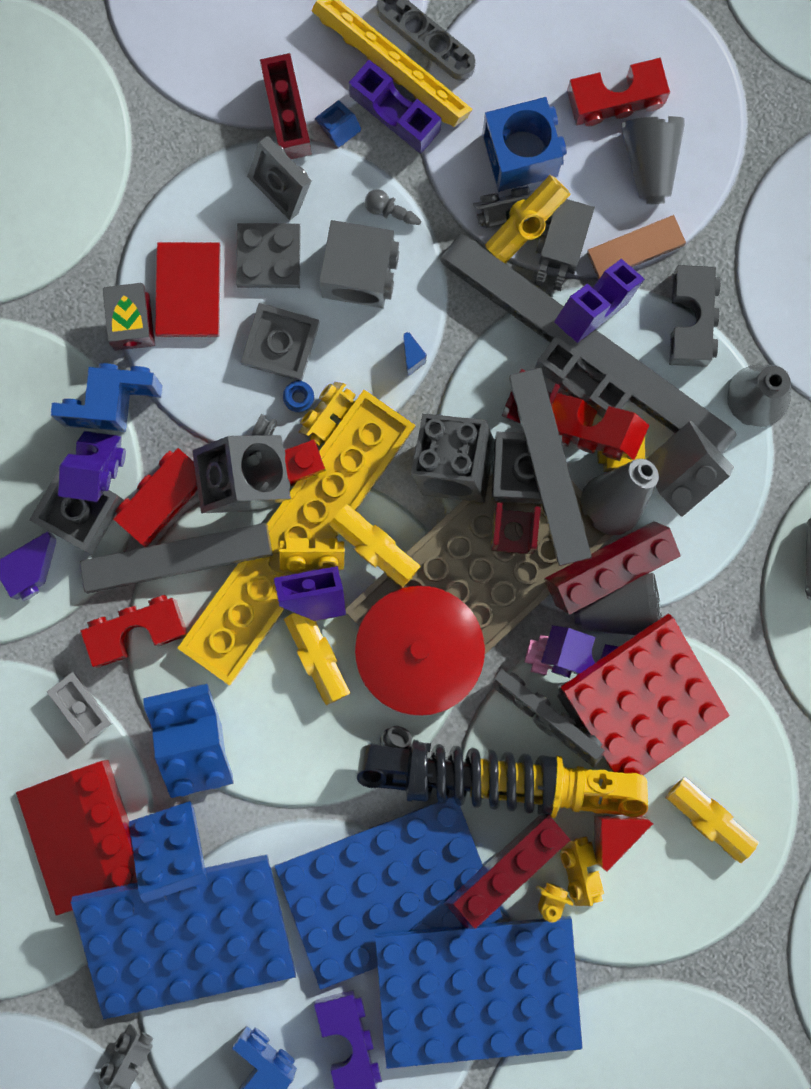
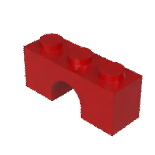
[567,57,670,126]
[552,393,650,461]
[80,595,188,668]

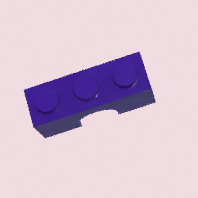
[349,60,441,154]
[554,258,645,343]
[58,431,126,502]
[541,625,620,678]
[314,990,382,1089]

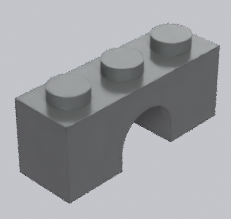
[669,265,721,367]
[535,335,634,418]

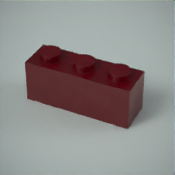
[260,53,312,159]

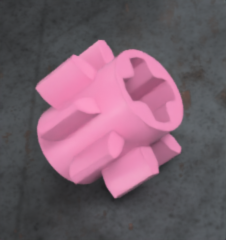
[524,635,552,675]

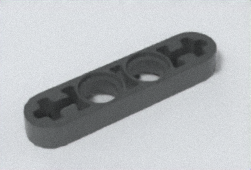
[377,0,476,81]

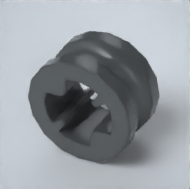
[251,414,277,436]

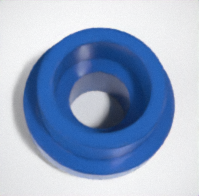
[283,381,314,413]

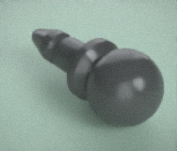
[365,189,421,225]

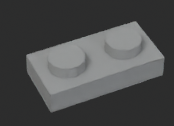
[47,672,113,743]

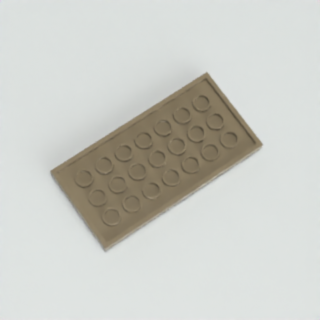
[346,473,613,654]

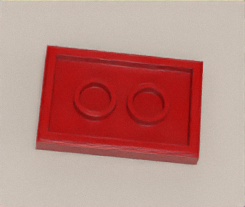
[155,242,221,337]

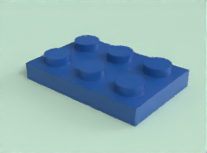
[129,801,208,903]

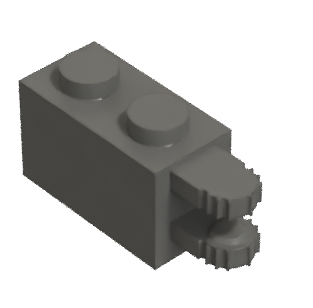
[535,199,595,292]

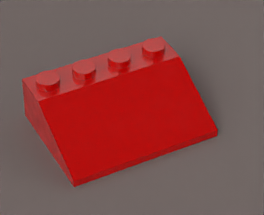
[16,760,137,916]

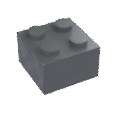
[491,432,562,504]
[29,468,124,555]

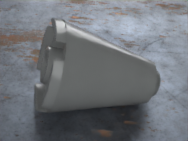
[621,116,685,204]
[727,365,791,427]
[580,458,659,535]
[574,573,662,635]

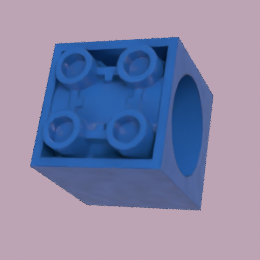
[482,97,567,192]

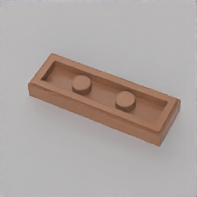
[587,215,686,280]

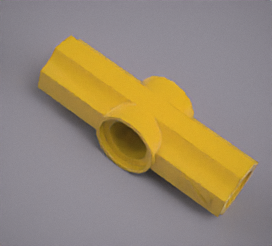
[485,175,571,263]
[329,504,421,588]
[284,613,351,706]
[665,777,759,863]

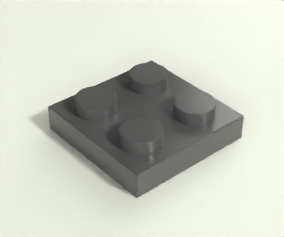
[247,136,312,220]
[236,223,301,288]
[241,303,320,381]

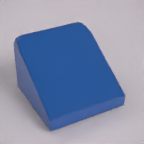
[314,100,361,147]
[403,332,427,376]

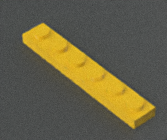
[311,0,473,127]

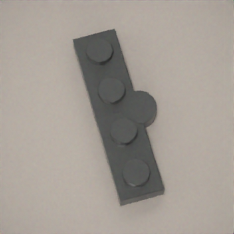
[493,669,605,768]

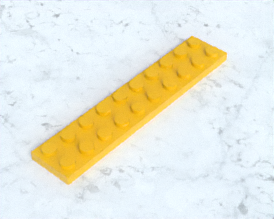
[177,390,416,686]

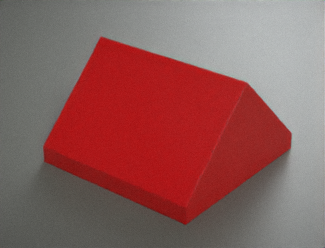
[594,816,653,872]

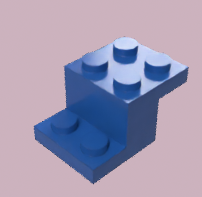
[51,363,162,432]
[143,684,234,798]
[232,1026,297,1089]

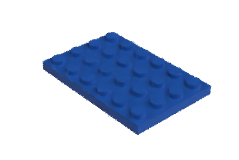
[274,796,503,990]
[71,854,296,1020]
[375,916,583,1069]

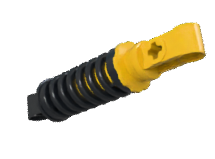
[357,739,648,818]

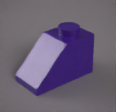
[0,531,57,601]
[274,566,346,621]

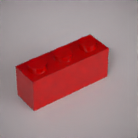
[113,448,198,547]

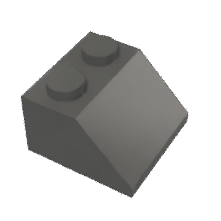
[646,420,734,517]

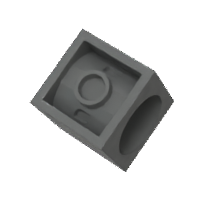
[319,220,400,308]
[411,413,494,503]
[192,435,291,514]

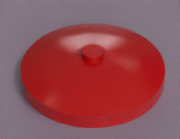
[355,586,485,716]

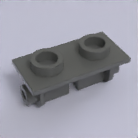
[473,186,535,228]
[98,1024,153,1089]

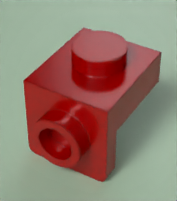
[285,439,326,486]

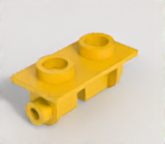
[298,382,356,446]
[279,538,345,571]
[560,836,604,906]
[536,882,574,922]

